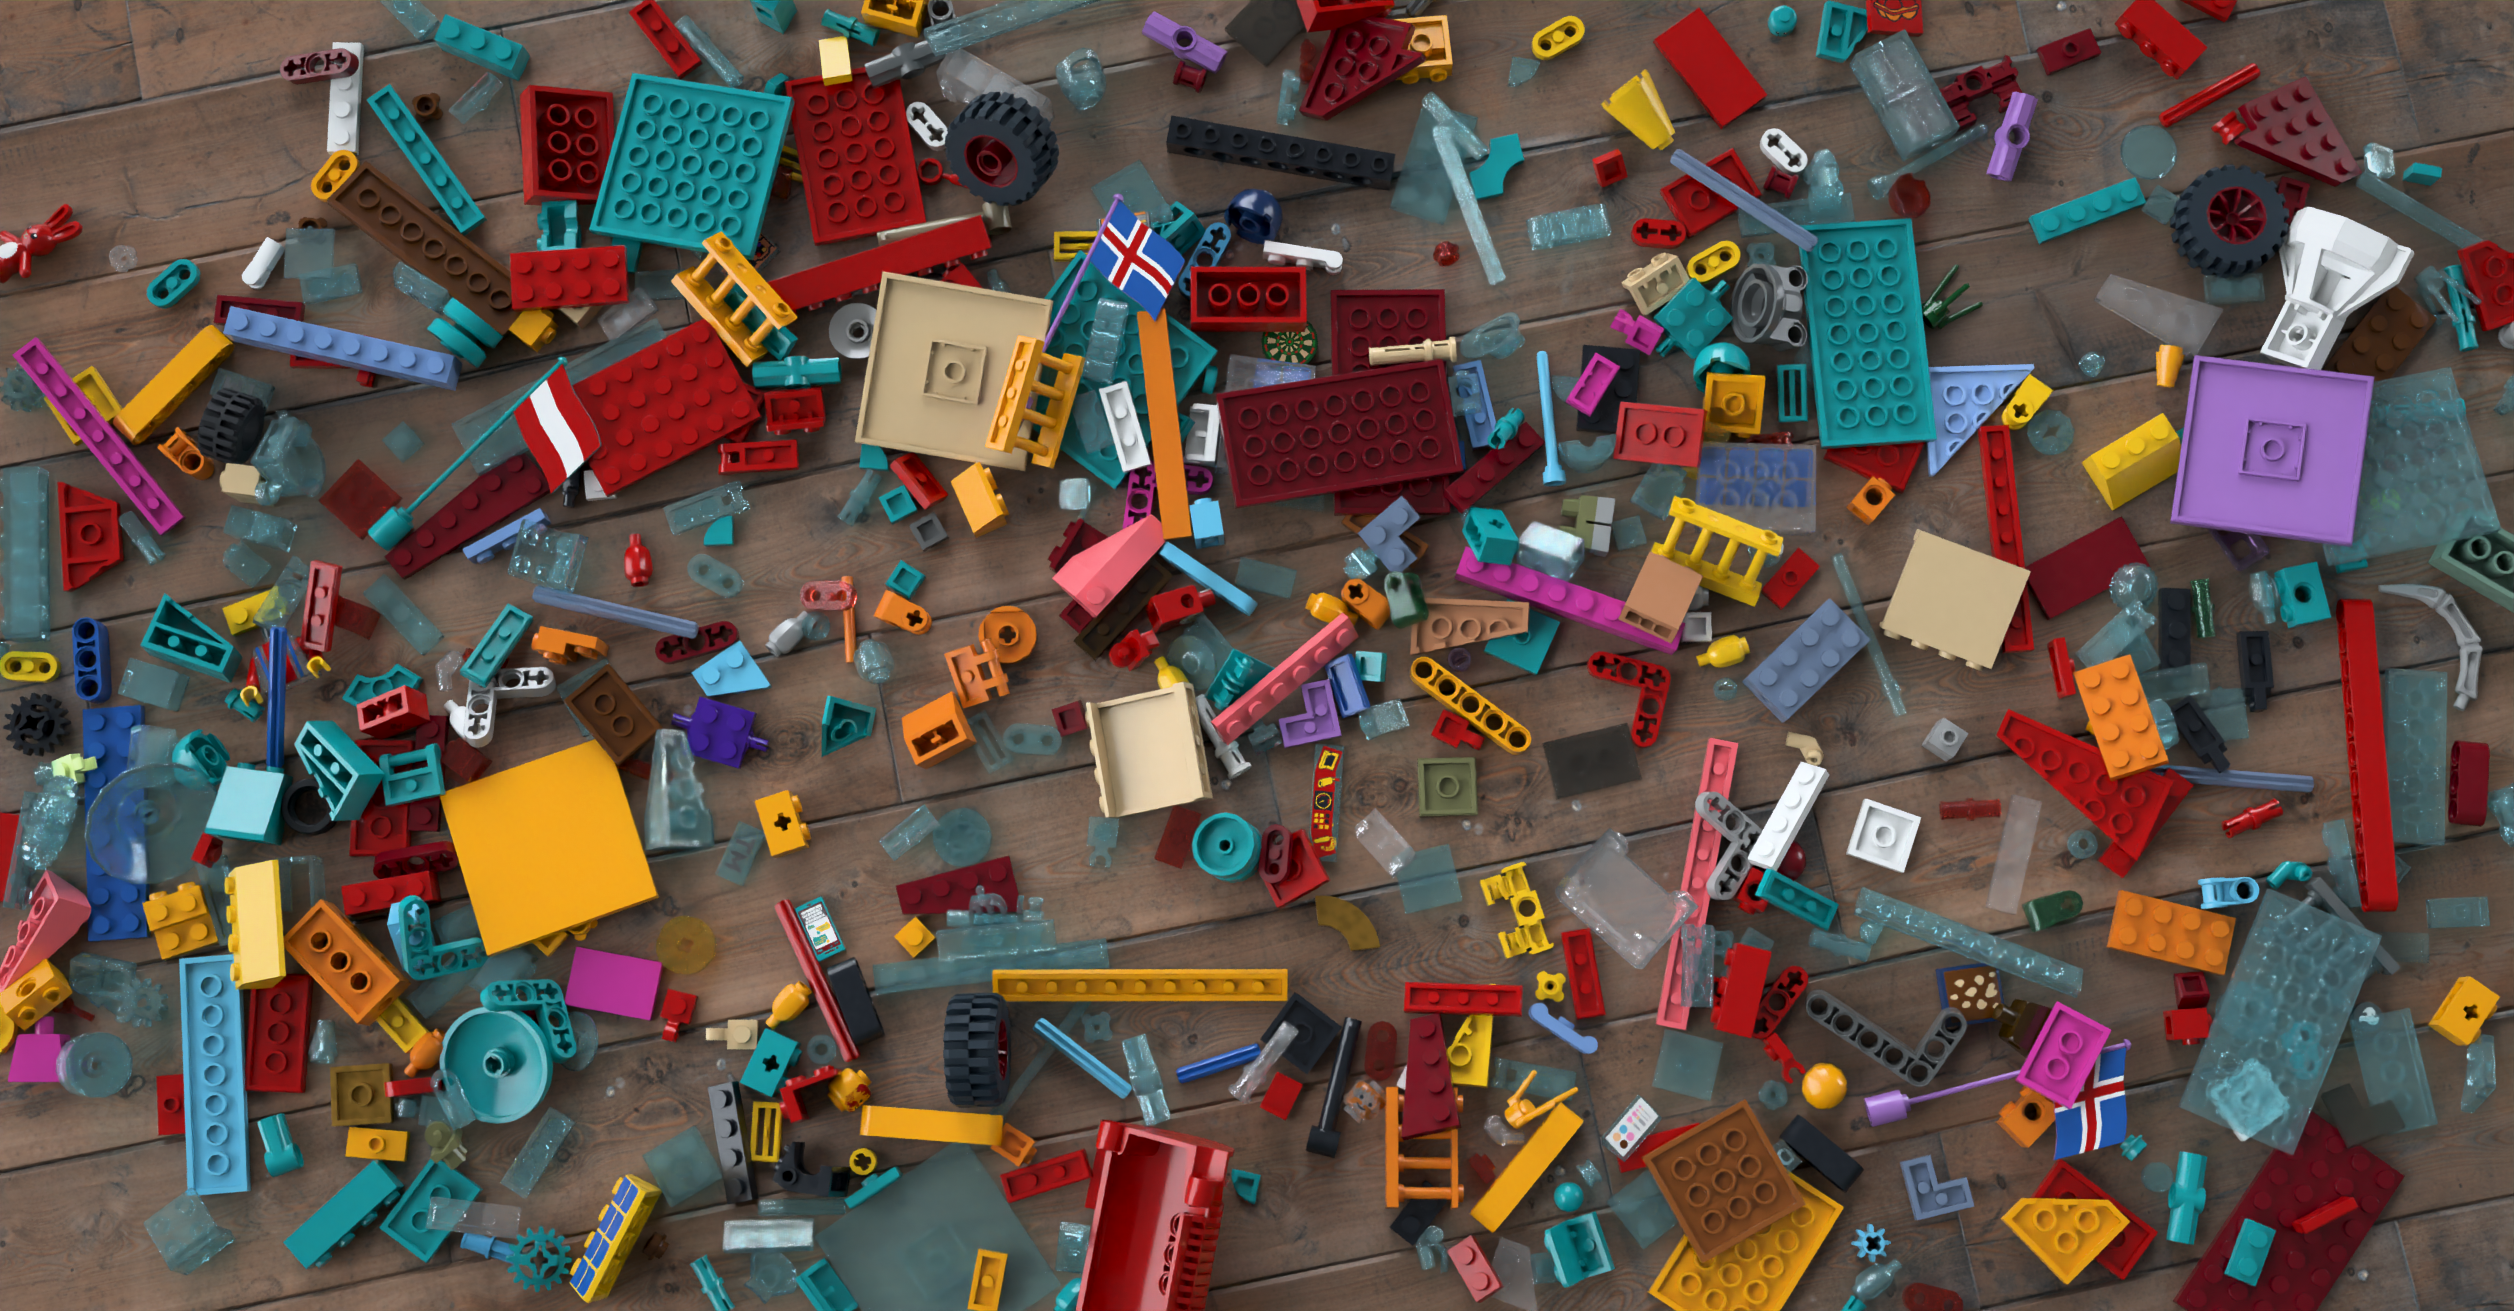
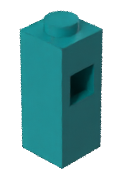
[750,0,797,34]

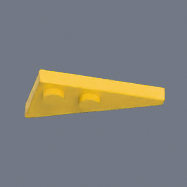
[1447,984,1496,1088]

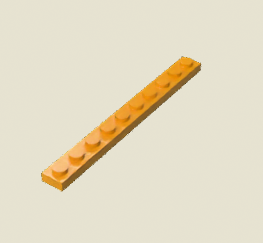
[992,969,1288,1001]

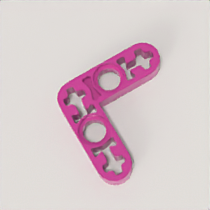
[1123,461,1213,529]

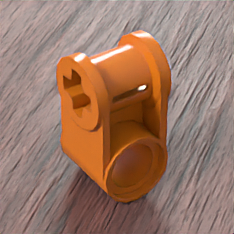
[157,426,215,480]
[1341,579,1396,630]
[873,590,932,635]

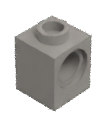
[1921,718,1969,761]

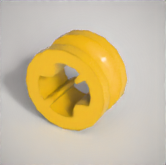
[849,1148,878,1175]

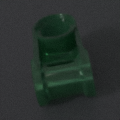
[1384,571,1429,629]
[2022,890,2083,932]

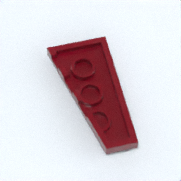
[896,855,1024,915]
[1401,1013,1461,1140]

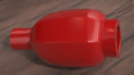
[624,534,653,587]

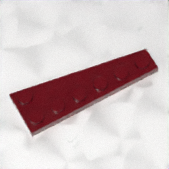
[384,445,550,580]

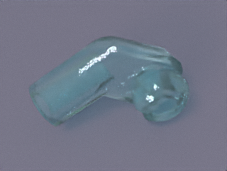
[1416,1226,1444,1270]

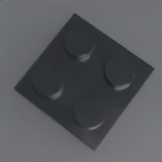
[1260,992,1342,1074]

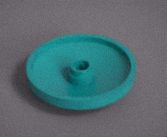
[439,1006,553,1124]

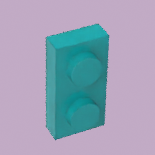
[2224,1218,2276,1286]

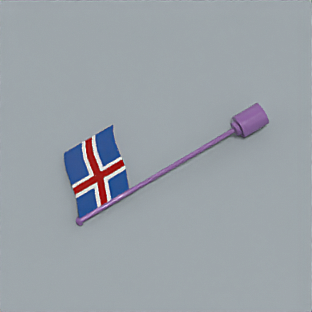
[1018,194,1185,432]
[1864,1039,2131,1160]

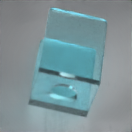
[117,658,190,712]
[275,855,326,912]

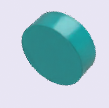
[1201,365,1218,394]

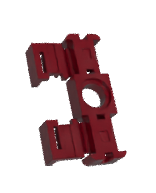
[1929,55,2023,135]

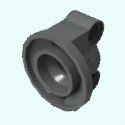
[1730,264,1808,352]

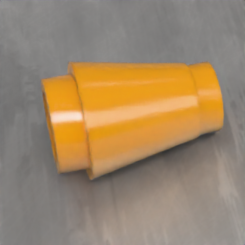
[2156,345,2185,388]

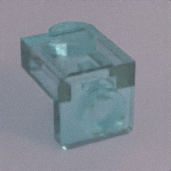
[222,540,272,588]

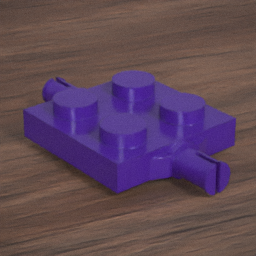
[671,696,769,769]

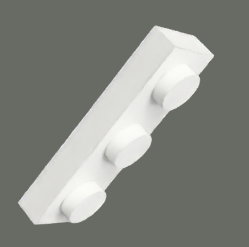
[1099,381,1152,473]

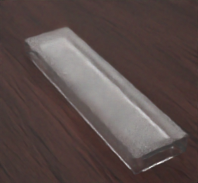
[1985,794,2042,915]

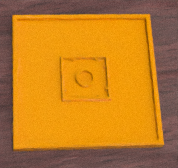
[440,739,659,957]

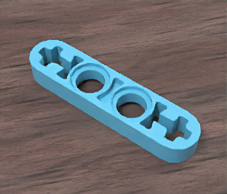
[1157,542,1258,616]

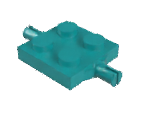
[1653,278,1733,359]

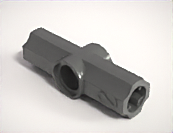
[864,33,953,89]

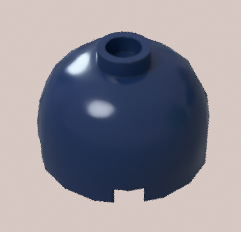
[1224,189,1283,244]

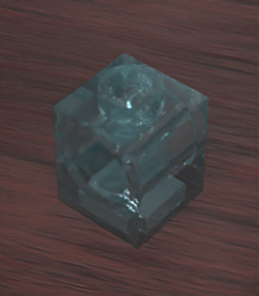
[1447,370,1482,417]

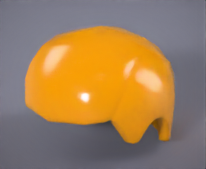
[1802,1063,1847,1110]

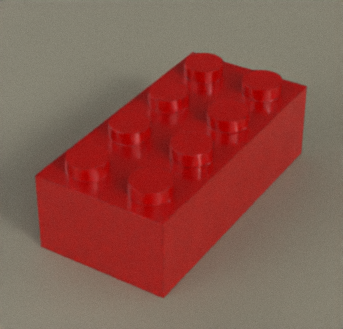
[1190,267,1307,332]

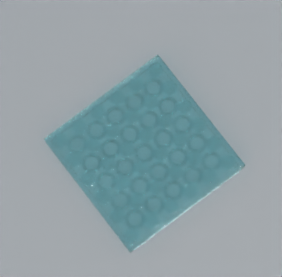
[2322,367,2501,566]

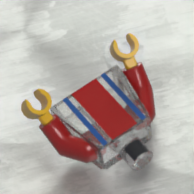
[240,624,331,707]

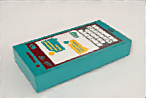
[795,896,846,962]

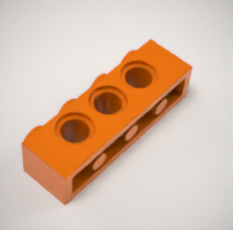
[1996,1086,2055,1148]

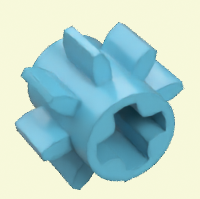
[1851,1224,1891,1262]

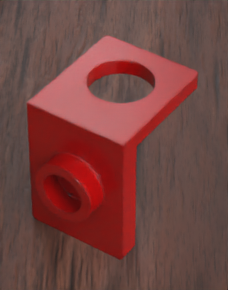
[1259,1072,1303,1121]

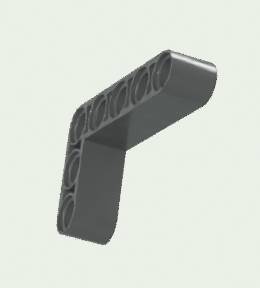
[1805,989,1967,1087]

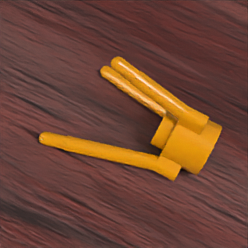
[1505,1070,1579,1129]

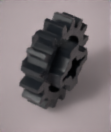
[3,693,71,757]

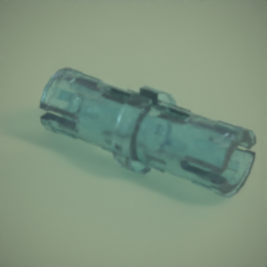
[837,469,883,527]
[1808,928,1871,962]

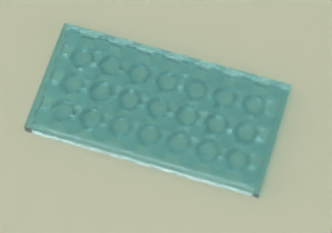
[2178,889,2382,1155]

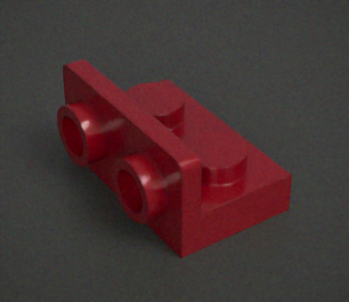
[1048,518,1108,573]

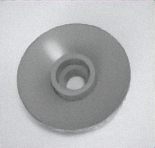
[829,303,876,359]

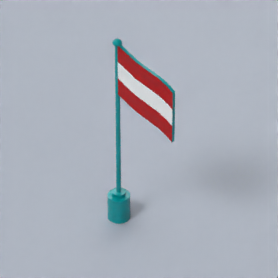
[368,357,602,551]

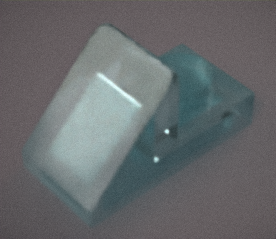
[1055,1221,1091,1274]

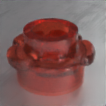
[1433,241,1460,267]

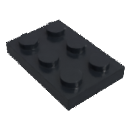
[1576,345,1640,434]

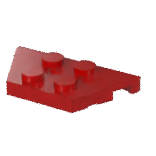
[57,482,124,593]

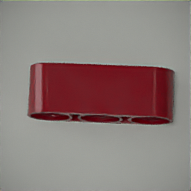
[2448,740,2490,827]

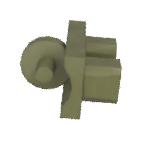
[425,1121,468,1171]

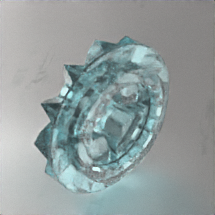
[2028,409,2075,455]

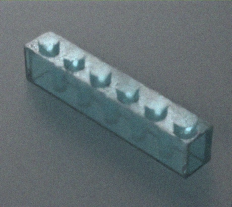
[0,466,50,643]

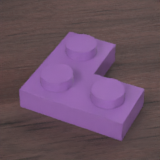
[1278,679,1342,749]

